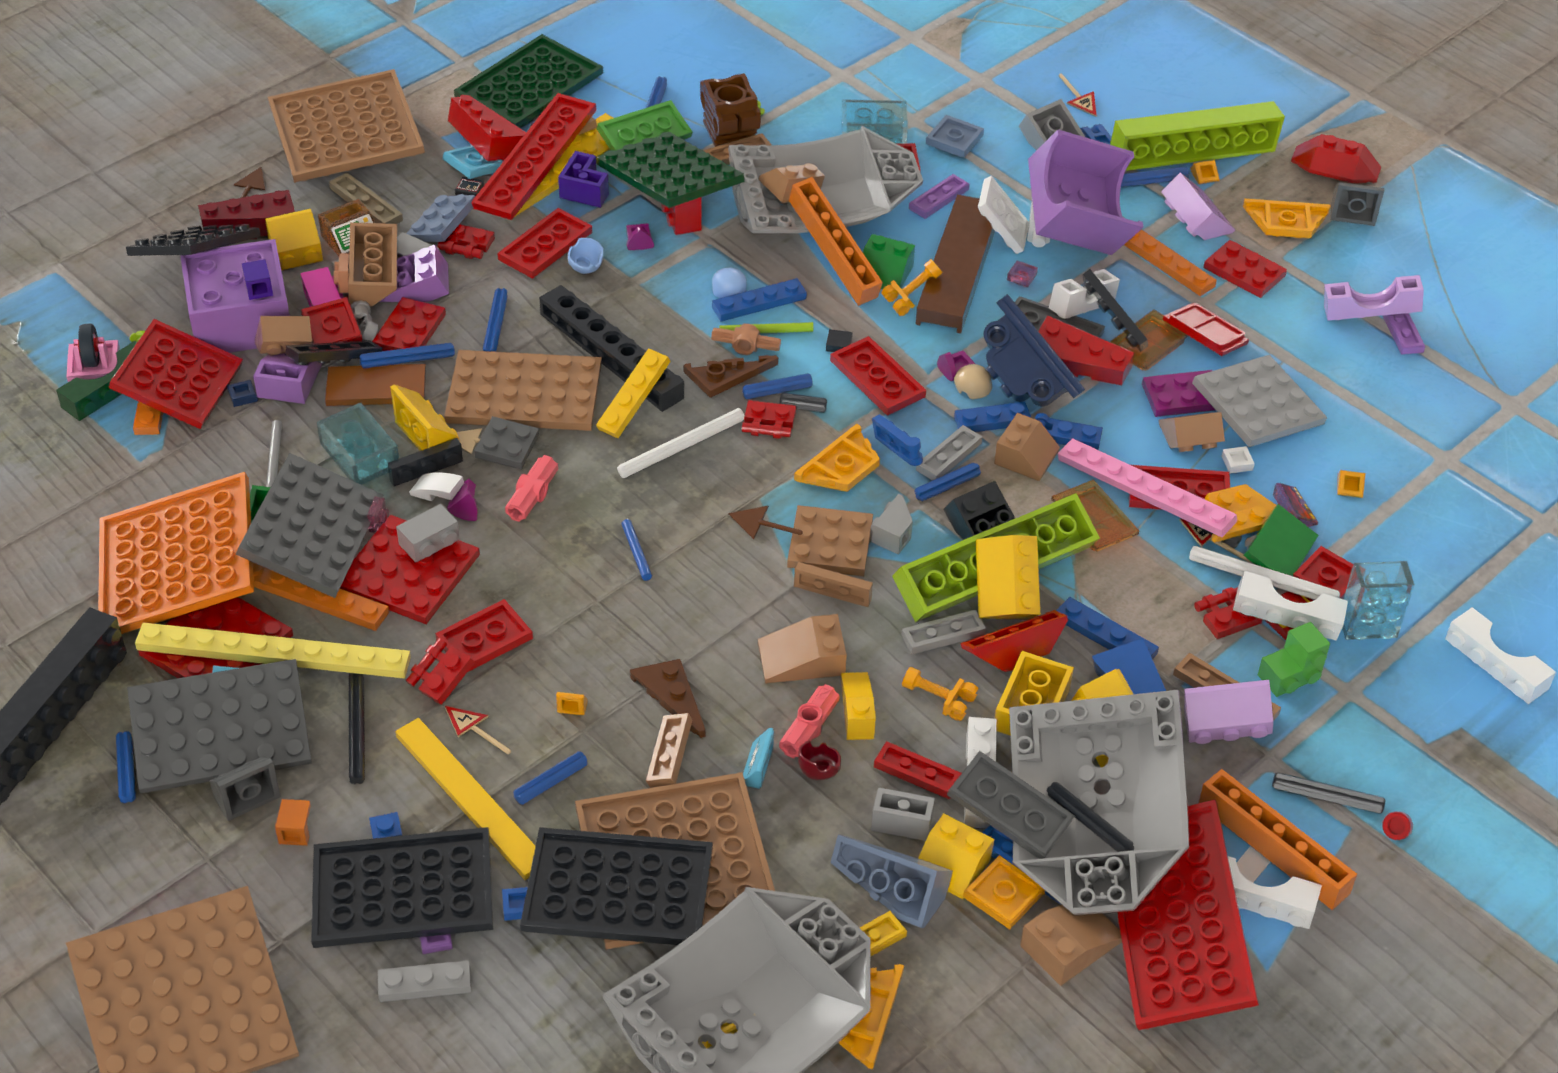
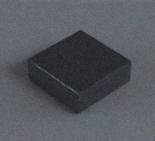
[826,329,853,352]

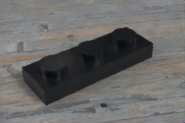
[387,438,463,487]

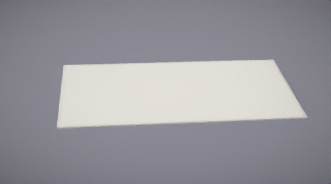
[1237,846,1270,883]

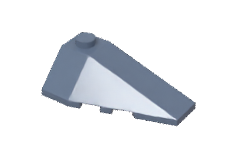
[830,835,953,928]

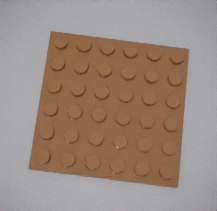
[268,69,425,183]
[575,772,775,950]
[66,886,299,1073]

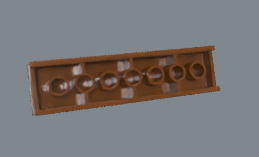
[916,194,995,334]

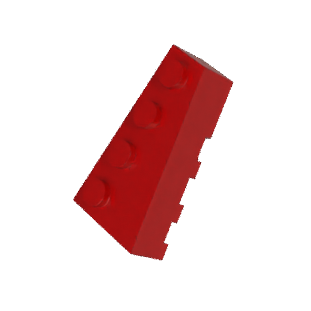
[448,95,526,161]
[661,197,702,235]
[1038,315,1134,386]

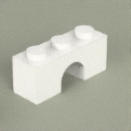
[1049,269,1120,319]

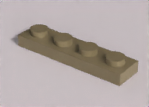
[329,173,403,224]

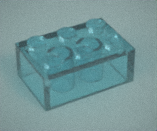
[841,100,908,144]
[316,403,399,485]
[1342,561,1415,640]

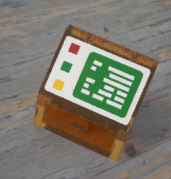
[318,199,375,256]

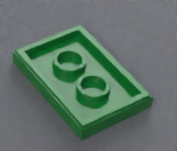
[1243,504,1318,576]

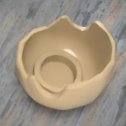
[954,364,992,399]

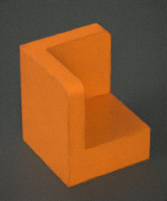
[275,799,311,846]

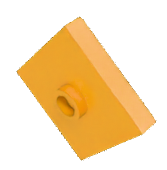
[963,855,1045,930]

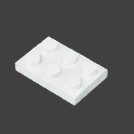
[978,176,1029,254]

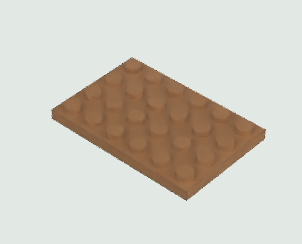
[444,350,602,431]

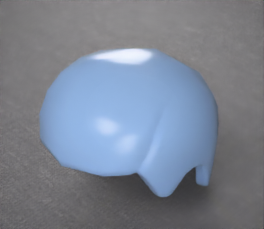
[567,238,603,274]
[712,267,747,298]

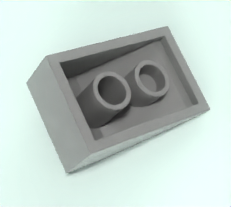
[1019,99,1086,150]

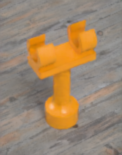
[881,259,943,316]
[902,667,979,721]

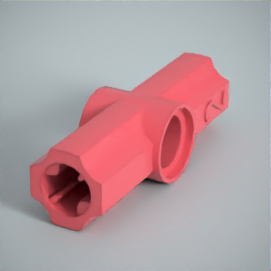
[505,455,558,522]
[779,684,840,759]

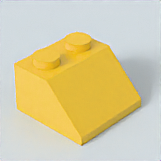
[265,209,323,271]
[918,814,994,899]

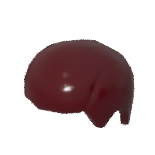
[798,741,841,780]

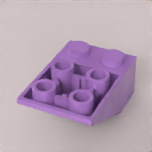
[379,245,449,302]
[253,353,323,404]

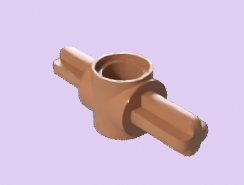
[711,324,781,355]

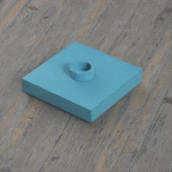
[443,145,503,179]

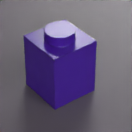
[241,259,273,300]

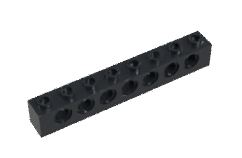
[539,285,685,412]

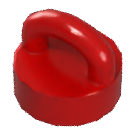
[1382,811,1413,840]

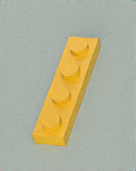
[596,348,671,438]

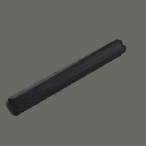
[349,673,365,784]

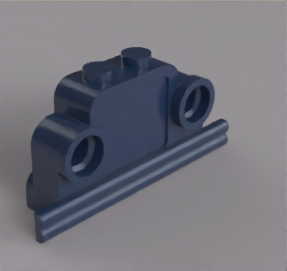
[983,294,1085,407]

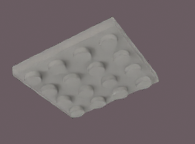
[1192,355,1327,447]

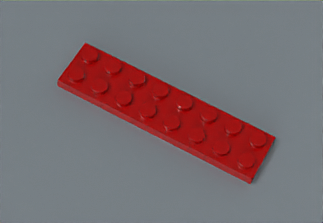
[471,93,597,220]

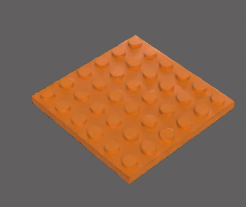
[98,472,254,634]

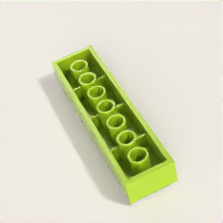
[1110,101,1285,171]
[892,493,1100,623]

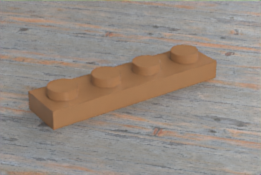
[1173,653,1281,721]

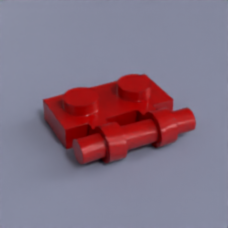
[437,224,495,259]
[742,400,796,439]
[1194,587,1263,639]
[405,638,475,705]

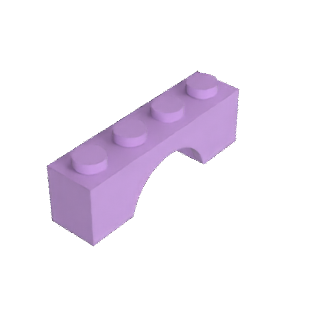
[1324,275,1424,321]

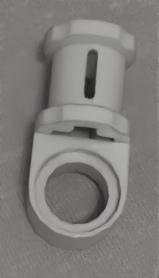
[351,300,378,341]

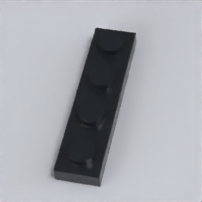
[1082,269,1148,352]
[285,340,382,365]

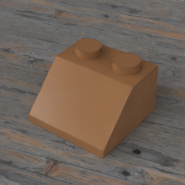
[758,163,825,203]
[255,316,312,355]
[1158,412,1225,452]
[994,413,1060,481]

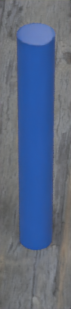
[621,519,652,581]

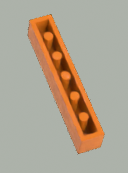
[789,177,883,306]
[1198,769,1357,910]

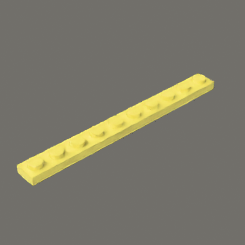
[135,623,411,679]

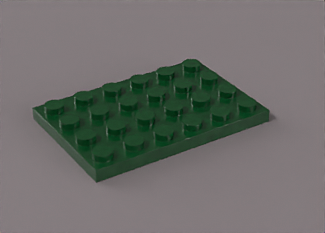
[454,34,603,128]
[596,132,745,208]

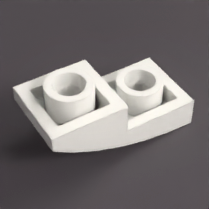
[409,473,464,501]

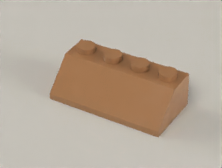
[348,222,397,306]

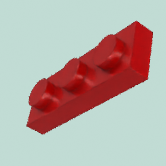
[874,741,962,800]

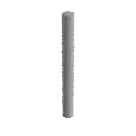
[266,420,282,487]

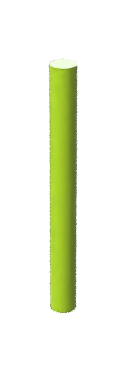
[719,322,814,333]

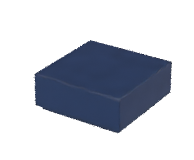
[227,380,258,407]

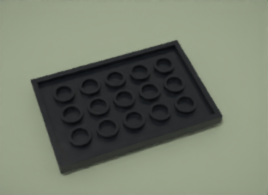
[311,827,493,948]
[520,827,713,945]

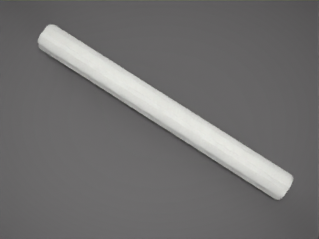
[617,408,745,478]
[1189,546,1340,600]

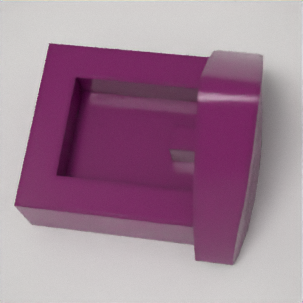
[626,223,654,250]
[937,350,975,381]
[447,479,478,521]

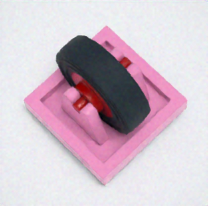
[66,323,120,382]

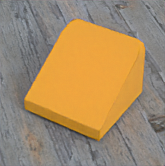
[1190,160,1220,184]
[1337,470,1366,498]
[556,692,588,715]

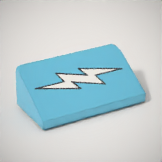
[743,728,774,789]

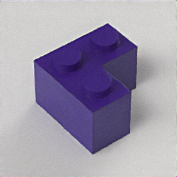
[558,151,609,208]

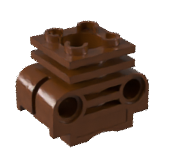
[700,73,761,147]

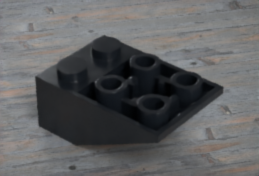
[943,481,1015,540]

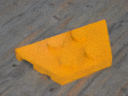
[1243,198,1330,238]
[794,424,880,492]
[1205,484,1276,543]
[838,964,904,1069]

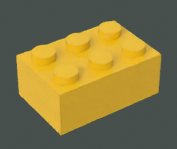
[995,651,1074,736]

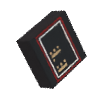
[455,177,484,197]

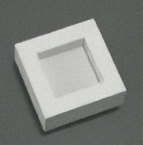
[1221,446,1255,474]

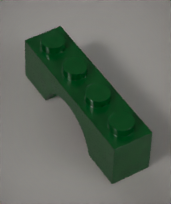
[56,341,137,421]

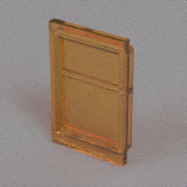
[1110,309,1188,371]
[1051,479,1139,552]

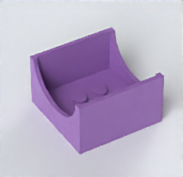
[1028,129,1143,255]
[180,239,290,353]

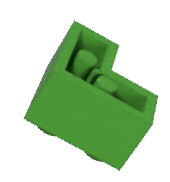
[1257,622,1330,697]

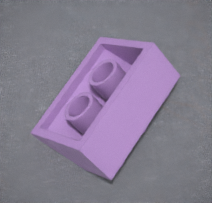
[1161,173,1235,240]
[1184,680,1273,744]

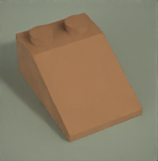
[758,614,847,683]
[1020,905,1122,986]

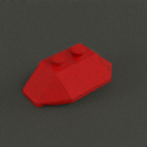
[1291,134,1381,183]
[960,610,1068,672]

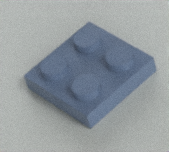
[926,115,984,158]

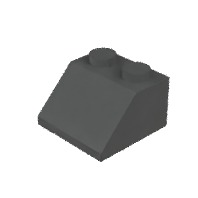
[1330,182,1384,226]
[210,757,281,821]

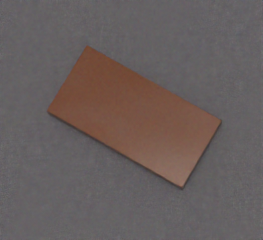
[325,364,426,406]

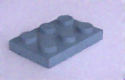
[406,194,475,242]

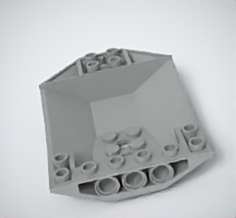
[728,126,923,233]
[1009,690,1189,915]
[603,887,870,1073]

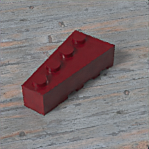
[198,190,295,240]

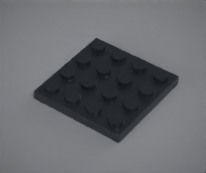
[126,224,261,256]

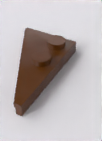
[683,355,778,398]
[630,659,706,738]

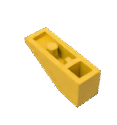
[841,672,876,740]

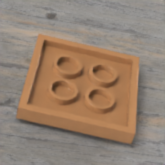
[787,505,873,576]

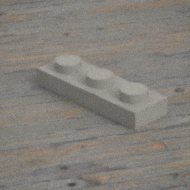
[916,425,982,481]
[901,609,986,655]
[378,960,471,1002]

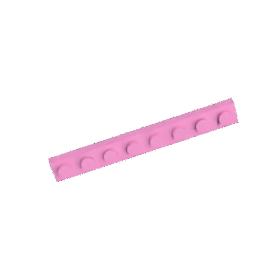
[1057,438,1237,537]

